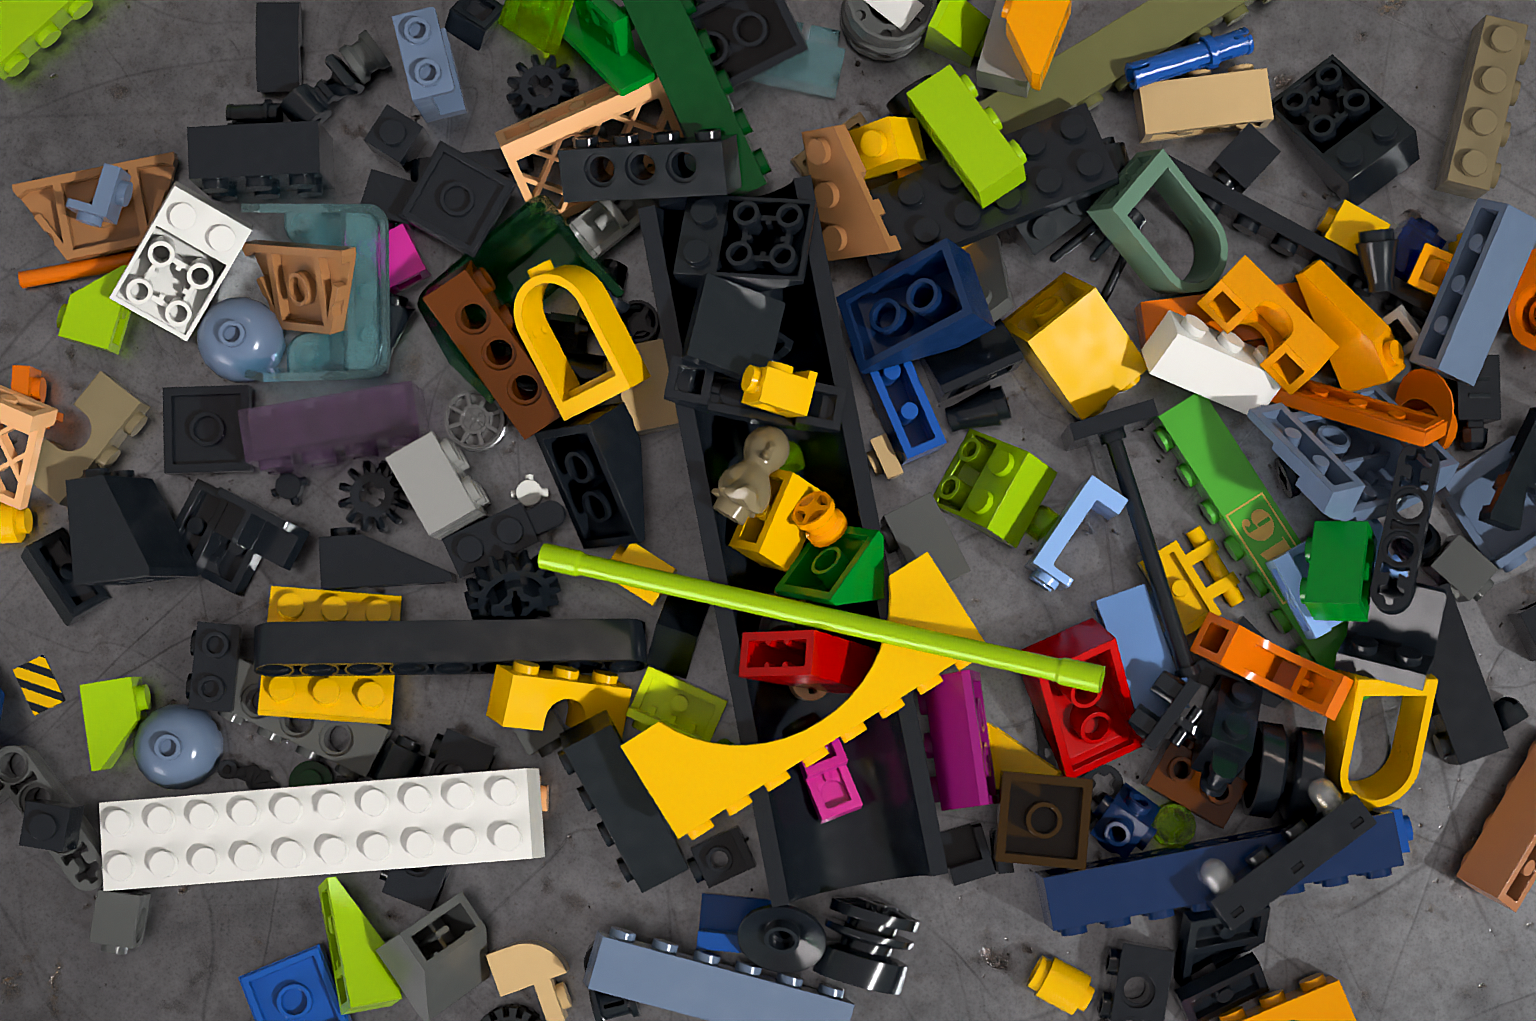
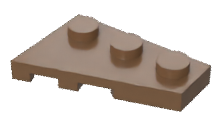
[801,124,901,261]

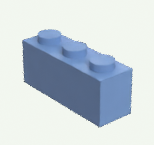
[1091,584,1190,717]

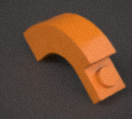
[1190,612,1354,721]

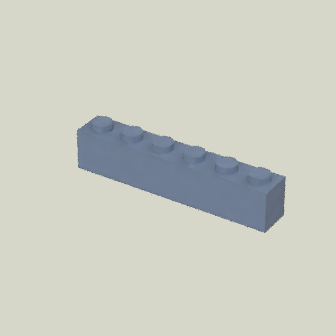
[583,927,855,1021]

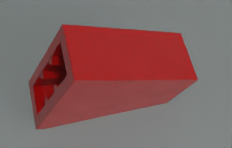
[739,630,877,693]

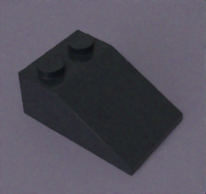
[534,402,645,549]

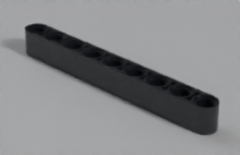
[254,618,647,677]

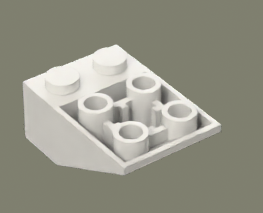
[109,181,252,341]

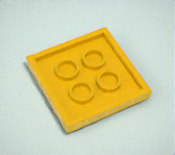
[258,586,402,725]

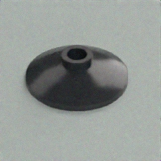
[737,904,826,973]

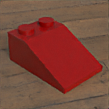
[1021,617,1143,777]

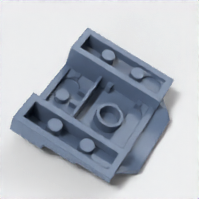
[1247,385,1460,521]

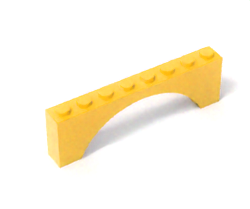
[620,552,985,840]

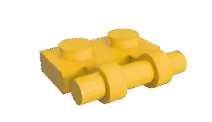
[1137,525,1245,636]

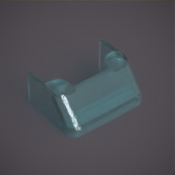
[241,203,391,382]

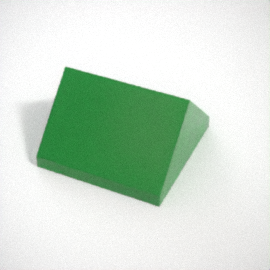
[774,526,884,606]

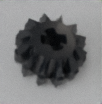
[506,54,579,119]
[338,460,412,533]

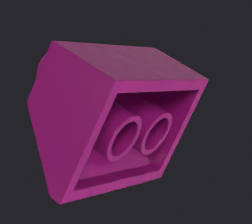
[917,669,998,811]

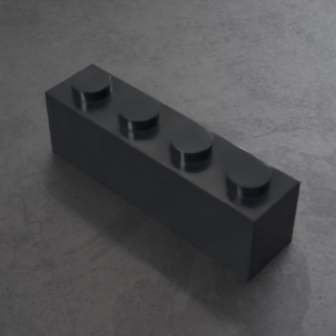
[1431,583,1509,765]
[557,710,689,893]

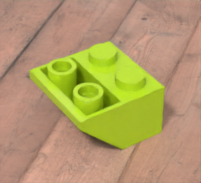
[933,429,1057,548]

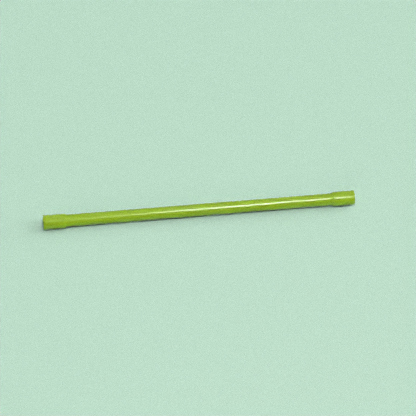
[538,543,1105,693]

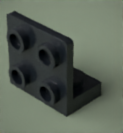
[1334,572,1448,691]

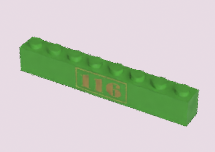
[1152,393,1371,702]

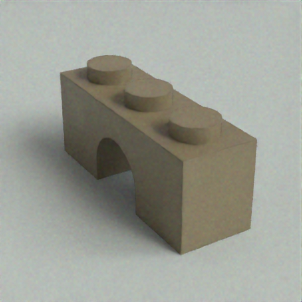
[33,371,151,506]

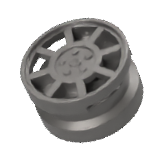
[444,389,508,452]

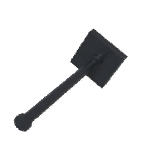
[1061,398,1202,679]

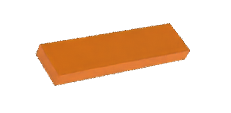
[1271,380,1448,447]

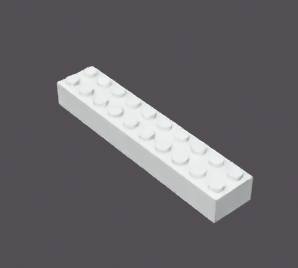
[99,768,545,891]

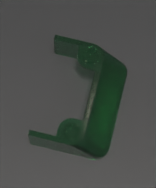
[417,195,624,404]

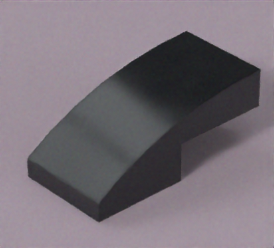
[255,2,303,92]

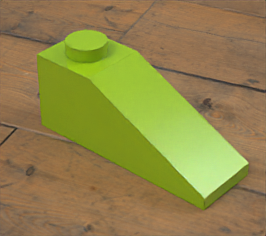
[318,876,403,1015]

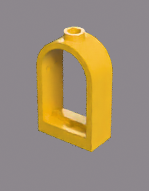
[514,259,651,421]
[1324,670,1439,812]

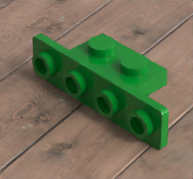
[536,0,657,96]

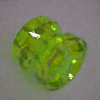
[1151,803,1196,848]

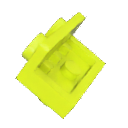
[626,665,728,742]

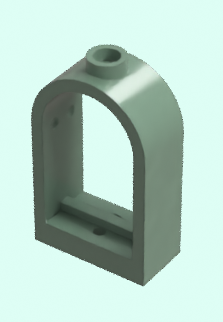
[1087,148,1228,295]

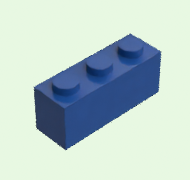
[849,346,947,466]

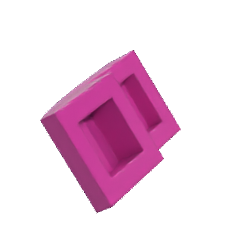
[798,737,863,824]

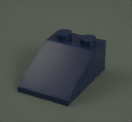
[836,238,996,374]

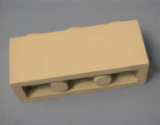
[1133,64,1274,143]

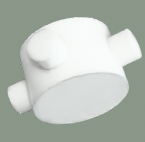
[511,474,549,510]

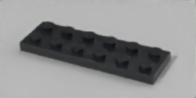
[865,103,1119,277]

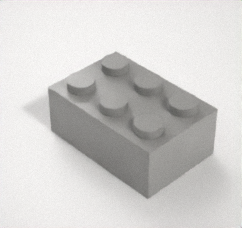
[385,431,491,542]

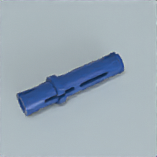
[1125,27,1254,90]

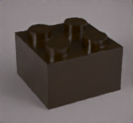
[993,770,1093,870]

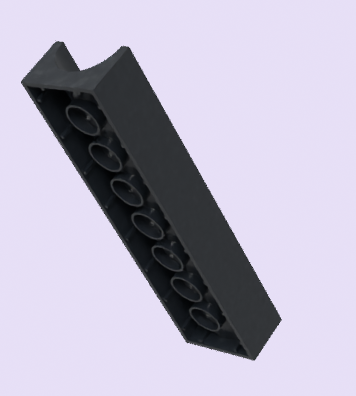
[637,175,948,908]

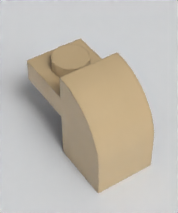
[486,939,572,1021]

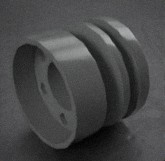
[840,0,937,61]

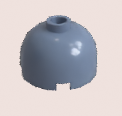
[197,297,286,383]
[133,704,223,790]

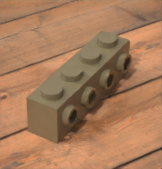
[1434,15,1531,200]

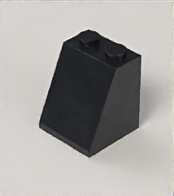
[65,468,198,586]

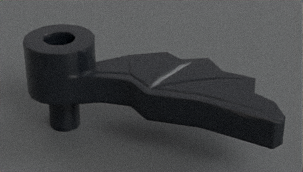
[217,760,278,790]

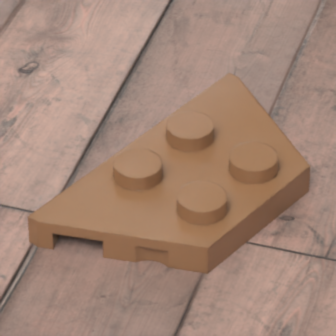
[12,152,178,262]
[242,240,357,335]

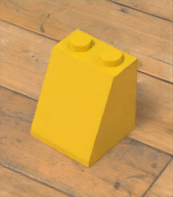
[1002,272,1148,420]

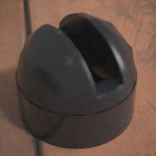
[1493,697,1529,732]

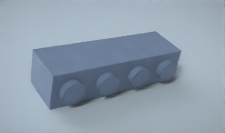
[1409,198,1536,386]

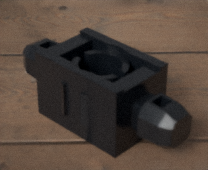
[1444,355,1501,450]

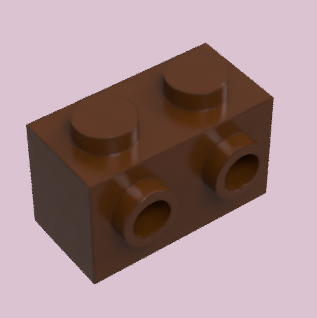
[1141,738,1249,829]

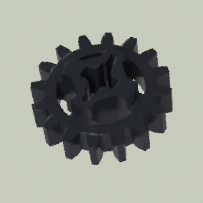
[464,550,561,620]

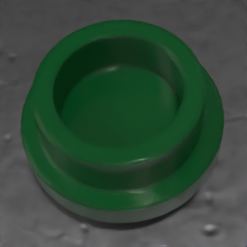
[289,761,333,787]

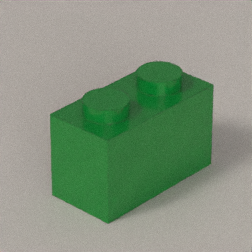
[1300,521,1377,622]

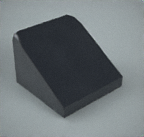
[445,0,507,51]

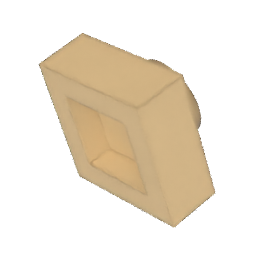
[866,433,904,481]

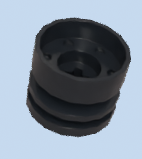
[813,896,920,995]

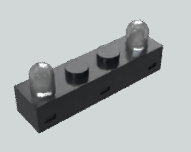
[1200,778,1377,931]

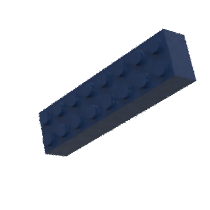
[1035,808,1404,936]

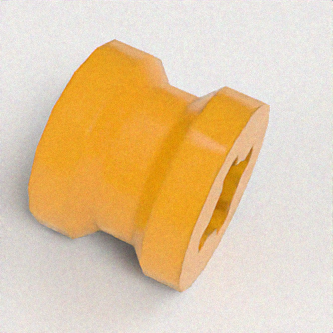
[792,491,848,548]

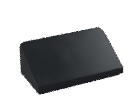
[21,527,110,626]

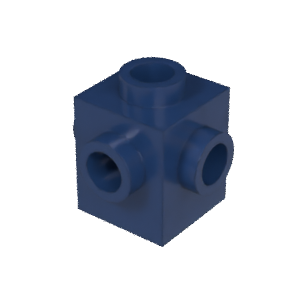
[1090,782,1161,859]

